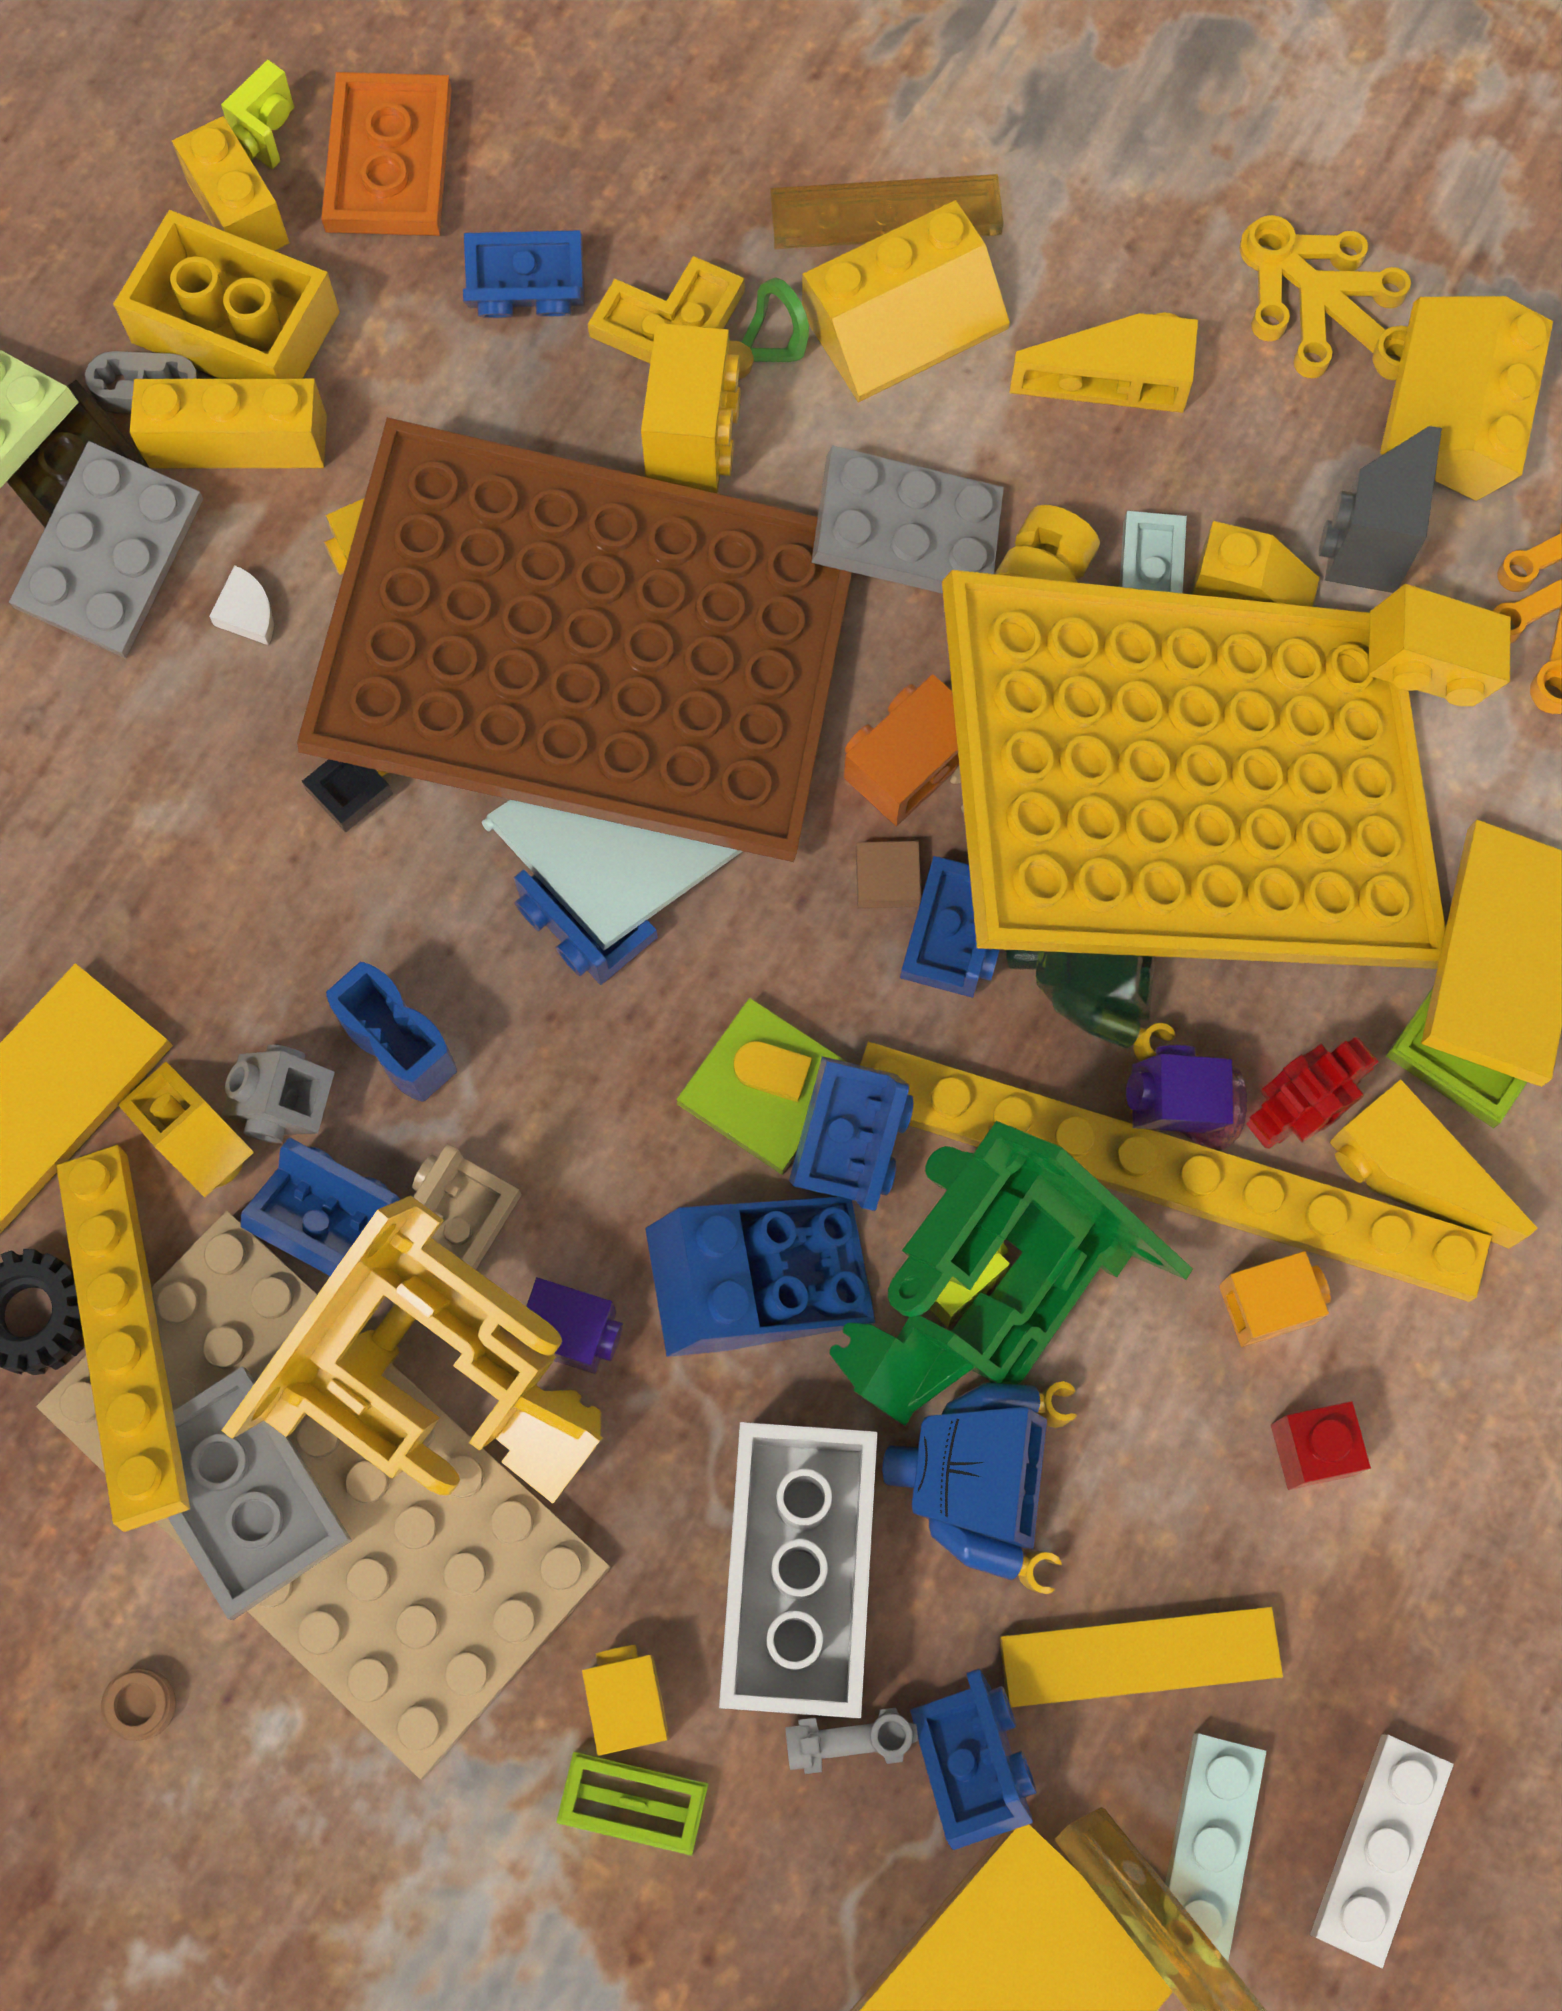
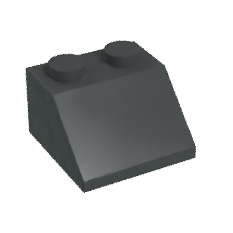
[1319,426,1442,593]

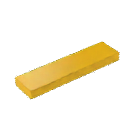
[999,1607,1283,1707]

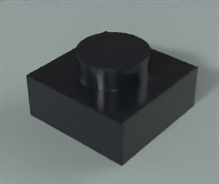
[302,759,393,833]

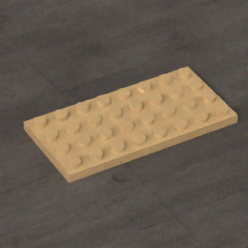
[36,1210,611,1780]

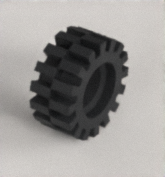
[0,1249,84,1375]

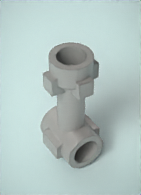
[785,1708,918,1774]

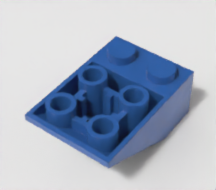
[645,1197,876,1357]

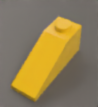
[1009,312,1198,413]
[1329,1079,1538,1249]

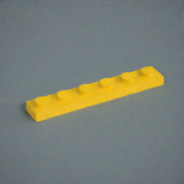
[56,1145,190,1532]

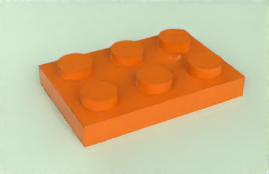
[321,72,452,236]

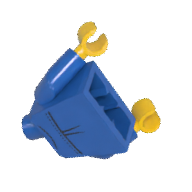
[882,1381,1077,1594]

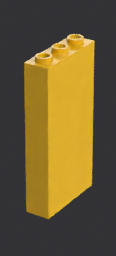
[850,1824,1187,2011]

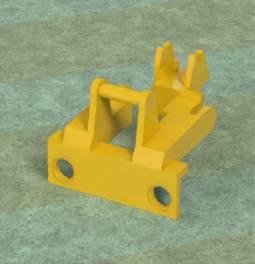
[221,1195,603,1503]

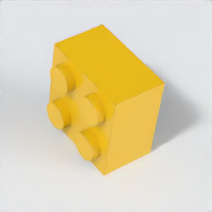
[641,322,741,494]

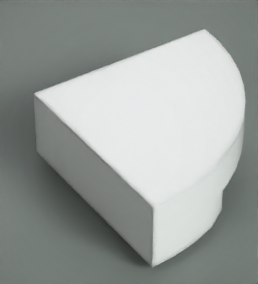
[209,565,274,645]

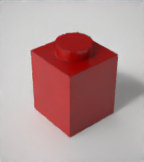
[1271,1401,1371,1490]

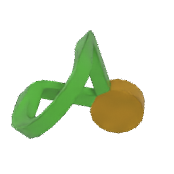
[729,277,809,379]

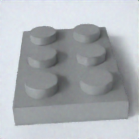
[9,441,203,658]
[811,445,1004,594]
[168,1366,352,1620]

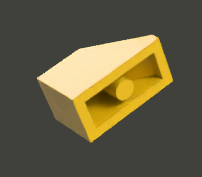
[1191,521,1319,607]
[118,1062,254,1198]

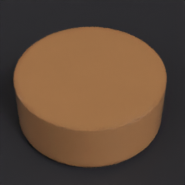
[101,1669,176,1741]

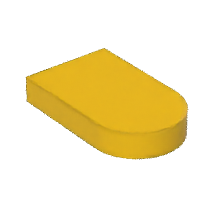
[734,1041,812,1102]

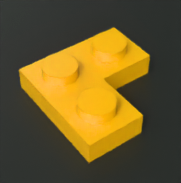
[588,256,745,364]

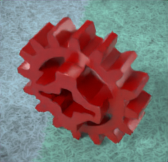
[1246,1036,1379,1149]

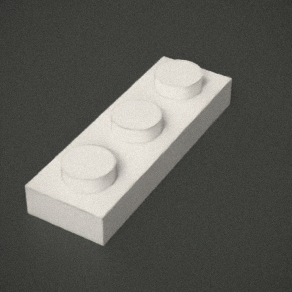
[1310,1734,1454,1968]

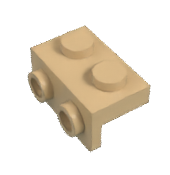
[412,1144,522,1270]

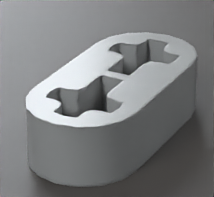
[85,351,200,414]

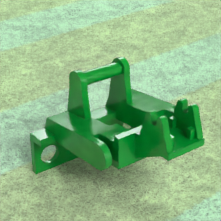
[829,1121,1193,1426]

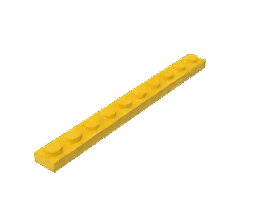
[860,1041,1492,1302]

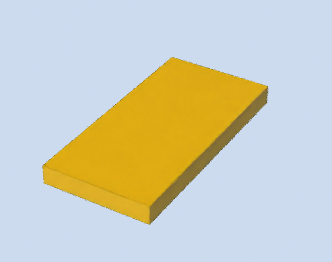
[1421,819,1562,1087]
[0,963,173,1234]

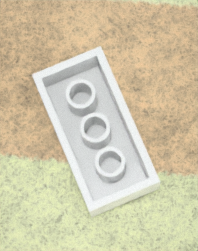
[719,1422,877,1718]

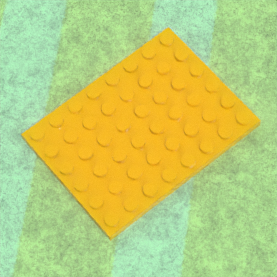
[942,570,1446,969]

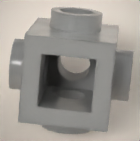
[222,1045,335,1143]

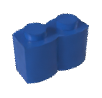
[326,961,457,1102]

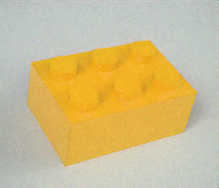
[113,209,340,379]

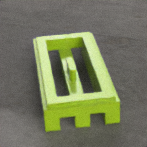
[556,1751,709,1856]

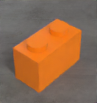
[844,674,959,827]

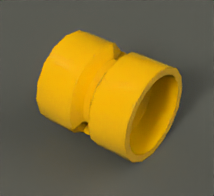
[995,505,1100,583]

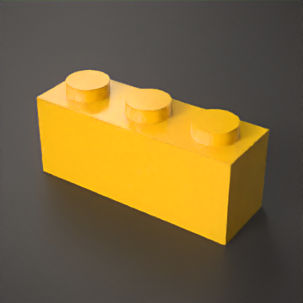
[130,378,327,468]

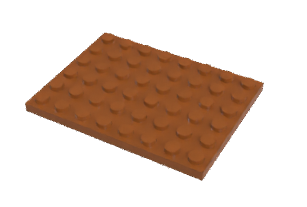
[297,417,852,862]

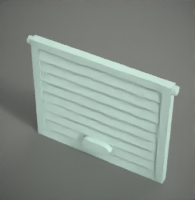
[482,800,743,950]

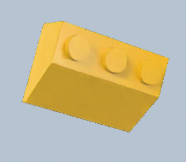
[802,200,1010,403]
[1380,296,1553,501]

